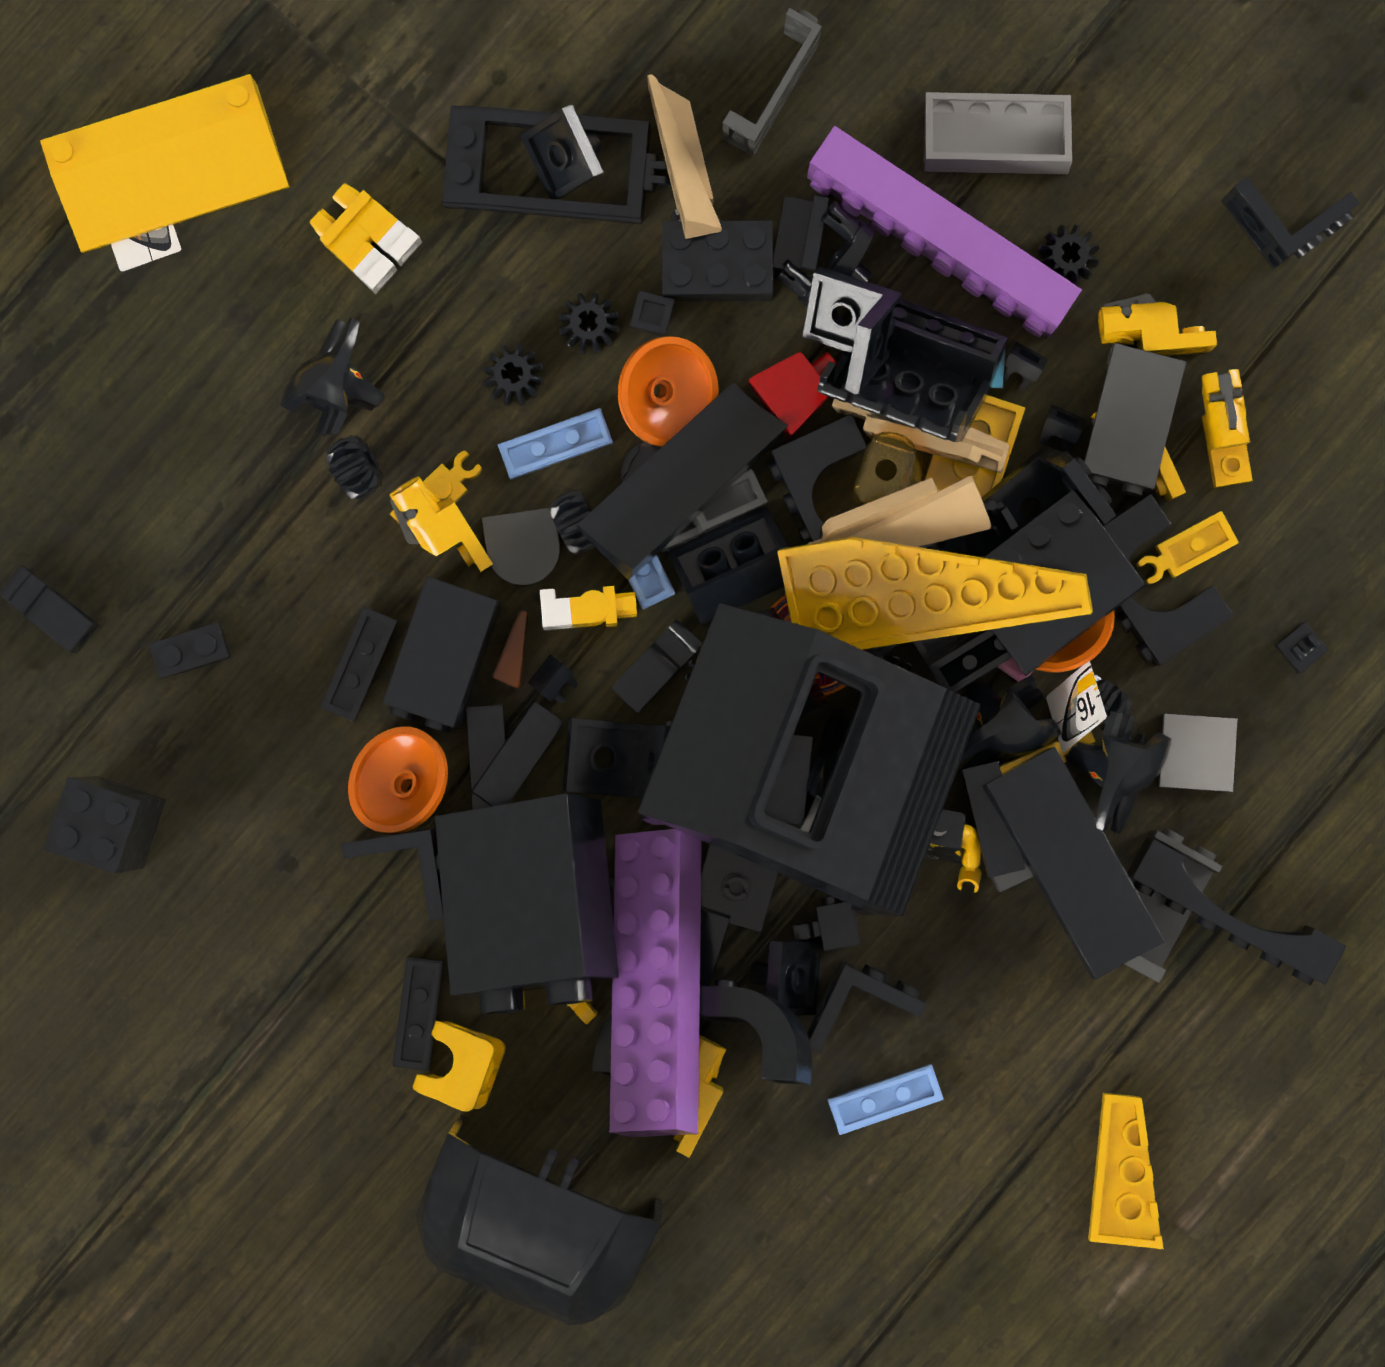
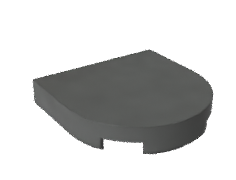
[482,508,560,586]

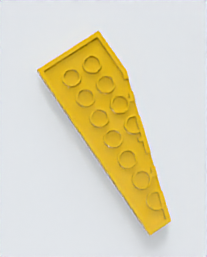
[777,537,1093,650]

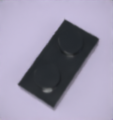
[148,622,231,679]

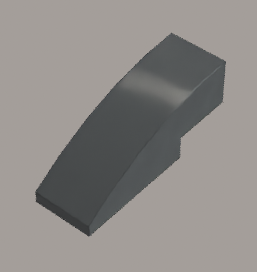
[661,469,768,553]

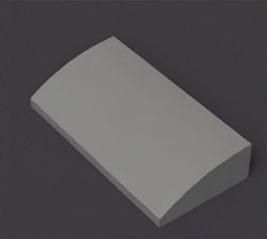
[923,92,1072,174]

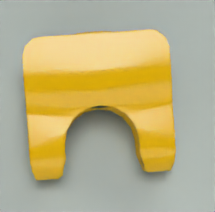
[413,1021,506,1112]

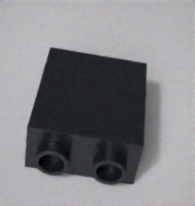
[435,794,619,1015]

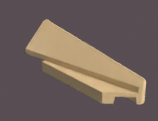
[647,74,722,239]
[832,399,1009,473]
[808,476,992,547]

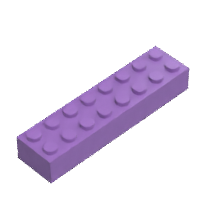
[807,125,1082,338]
[609,829,701,1137]

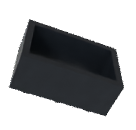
[662,220,773,301]

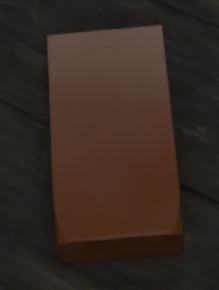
[493,610,529,689]

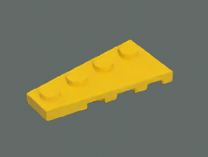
[1088,1093,1164,1249]

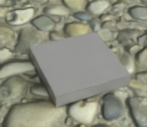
[1158,714,1238,792]

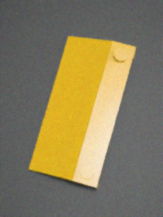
[40,74,289,253]

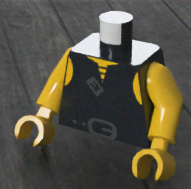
[925,809,982,893]

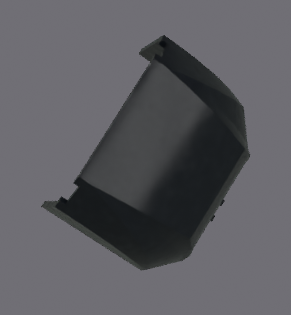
[416,1114,663,1325]

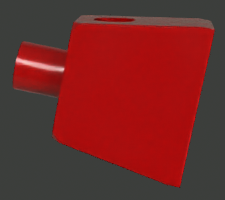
[748,352,837,439]

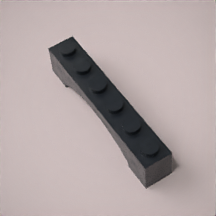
[1127,837,1347,986]

